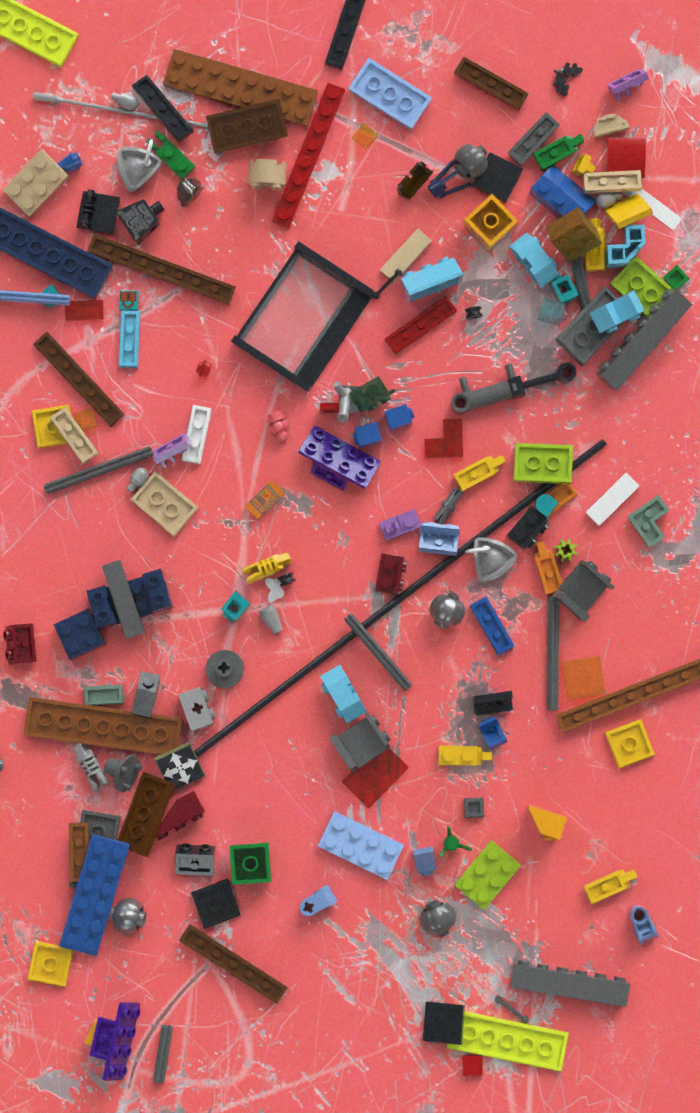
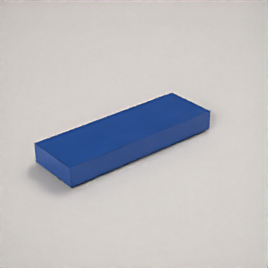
[470,596,515,656]

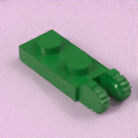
[146,130,195,180]

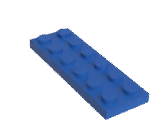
[59,834,130,956]

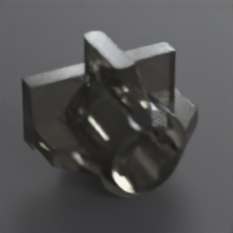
[177,178,205,207]

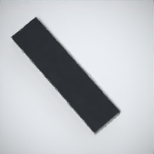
[325,0,366,70]
[132,74,194,143]

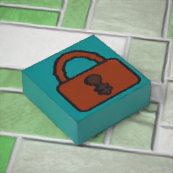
[119,290,139,311]

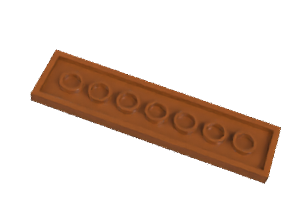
[163,49,318,128]
[24,697,183,754]

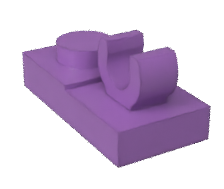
[607,68,649,101]
[153,432,190,468]
[379,509,421,541]

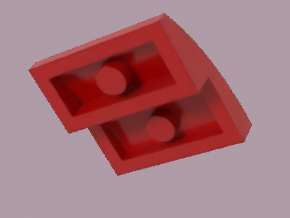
[607,137,646,178]

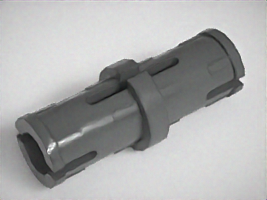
[433,487,464,524]

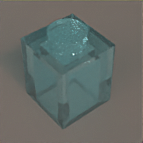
[537,298,568,326]

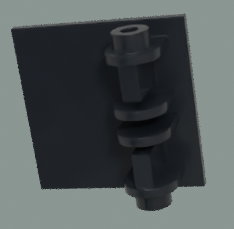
[76,190,120,234]

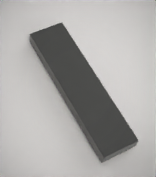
[102,560,145,639]

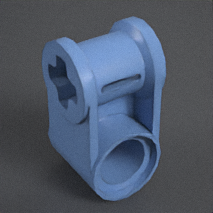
[300,885,337,916]
[628,905,658,945]

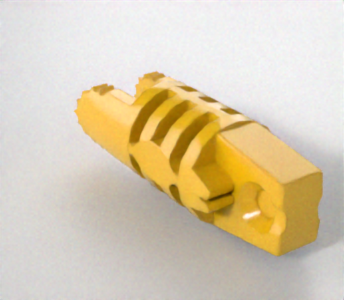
[242,552,292,584]

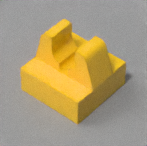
[571,154,596,176]

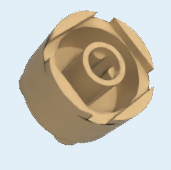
[248,159,287,191]

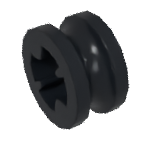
[465,306,483,320]
[277,572,296,587]

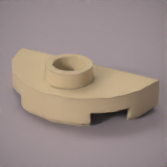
[593,114,630,139]

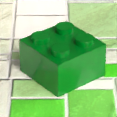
[230,842,272,885]

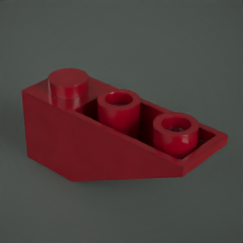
[155,791,205,840]

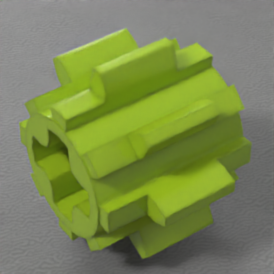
[554,539,577,562]

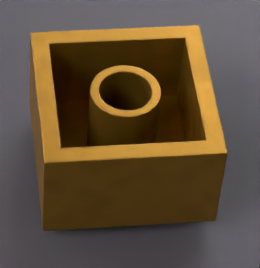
[546,207,602,263]

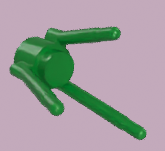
[439,826,472,857]

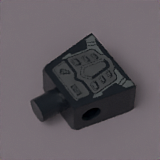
[116,199,164,245]

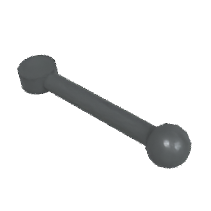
[494,996,529,1024]

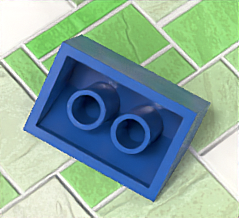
[529,165,596,218]

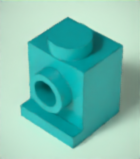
[550,274,579,306]
[221,591,251,622]

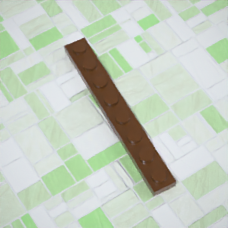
[87,234,236,305]

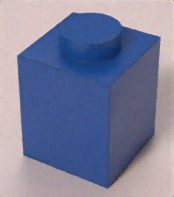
[384,404,415,432]
[352,422,382,448]

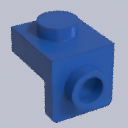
[478,716,508,751]

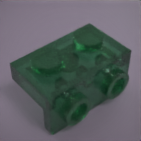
[349,376,396,413]

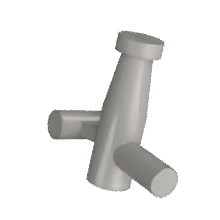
[333,381,362,423]

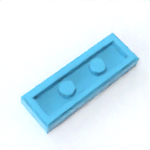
[119,310,141,368]

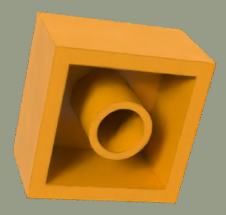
[463,194,518,251]

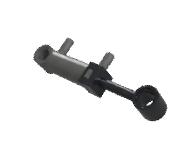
[450,362,576,415]

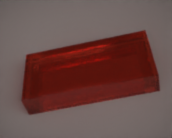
[65,300,104,321]

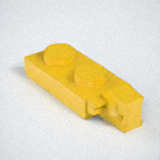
[586,218,606,272]
[453,455,506,492]
[438,746,492,766]
[583,869,638,904]

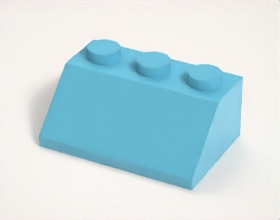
[400,257,463,303]

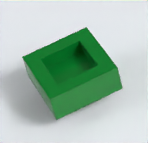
[662,265,690,290]

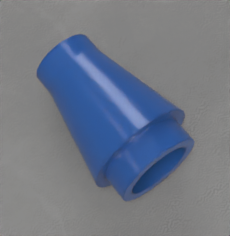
[57,152,83,173]

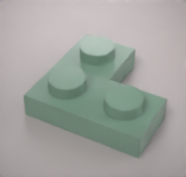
[627,495,670,548]

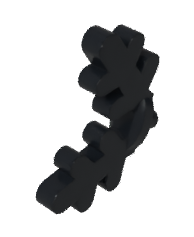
[553,62,583,97]

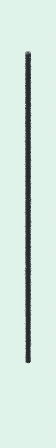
[194,439,607,758]

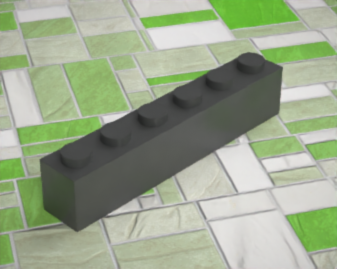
[596,288,693,391]
[509,960,630,1007]

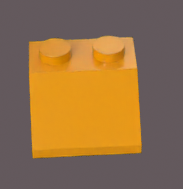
[526,805,567,842]

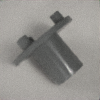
[206,650,244,688]
[104,755,143,792]

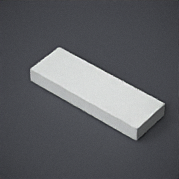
[182,405,212,465]
[585,473,639,526]

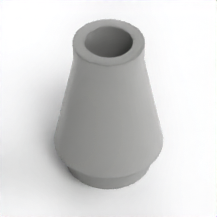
[259,604,283,634]

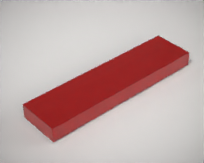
[384,295,457,355]

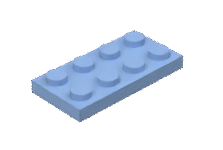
[348,58,432,131]
[318,811,404,880]

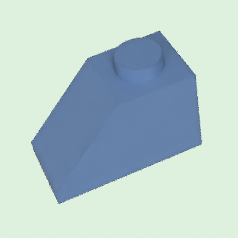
[412,846,437,876]

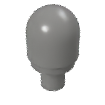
[111,92,137,110]
[596,192,622,208]
[126,468,149,492]

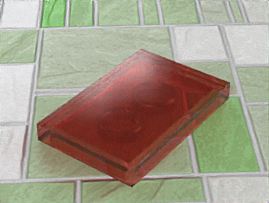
[341,748,409,809]

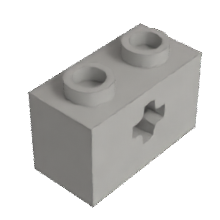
[178,687,216,732]

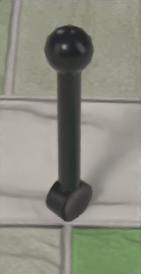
[372,269,402,299]

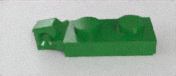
[533,134,585,171]

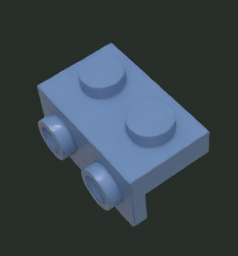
[418,522,460,556]

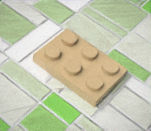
[3,149,69,217]

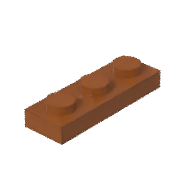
[69,822,89,882]

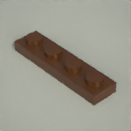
[454,57,529,111]

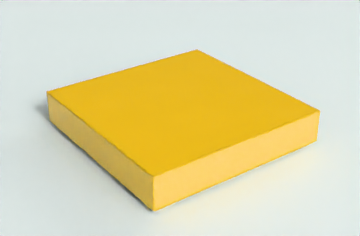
[604,193,653,229]
[32,405,72,449]
[605,719,655,769]
[27,941,74,987]

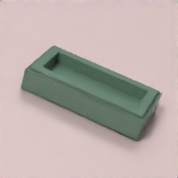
[84,684,124,706]

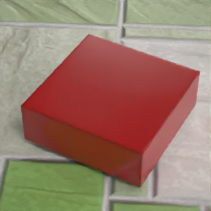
[320,403,339,413]
[463,1055,483,1076]

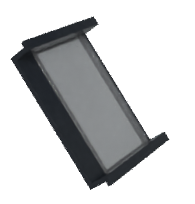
[231,241,374,392]

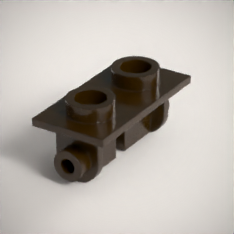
[396,161,433,200]

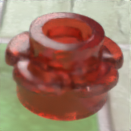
[196,359,212,378]

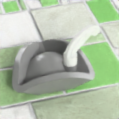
[117,139,162,192]
[465,537,517,583]

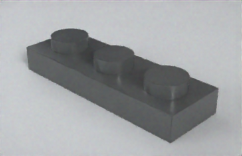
[508,112,560,166]

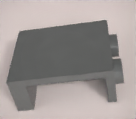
[552,560,614,622]
[329,712,391,773]

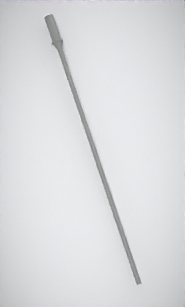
[33,92,208,128]

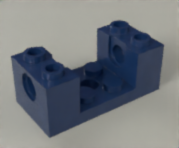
[86,569,174,630]

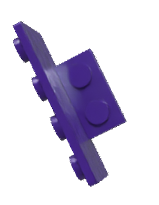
[298,426,381,491]
[89,1002,140,1081]

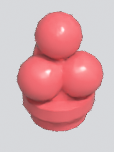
[266,410,289,442]

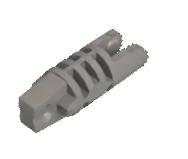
[74,743,109,792]

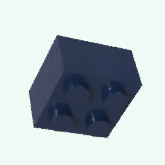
[53,608,107,661]

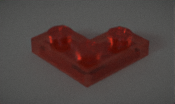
[424,418,463,459]

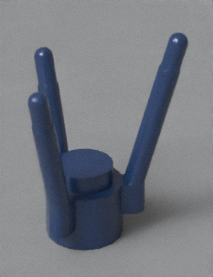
[427,159,471,199]

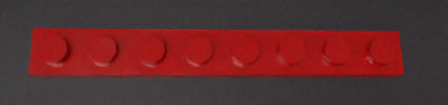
[272,82,345,228]

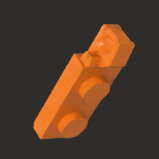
[534,541,563,595]

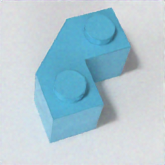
[606,225,646,268]
[509,233,559,288]
[590,291,645,333]
[320,665,367,723]

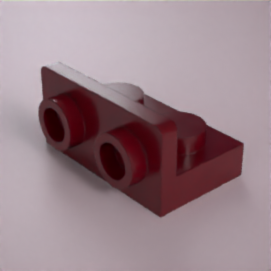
[375,553,407,595]
[3,623,37,665]

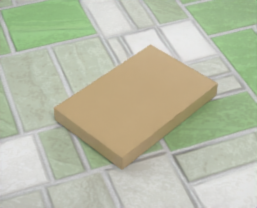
[131,471,199,537]

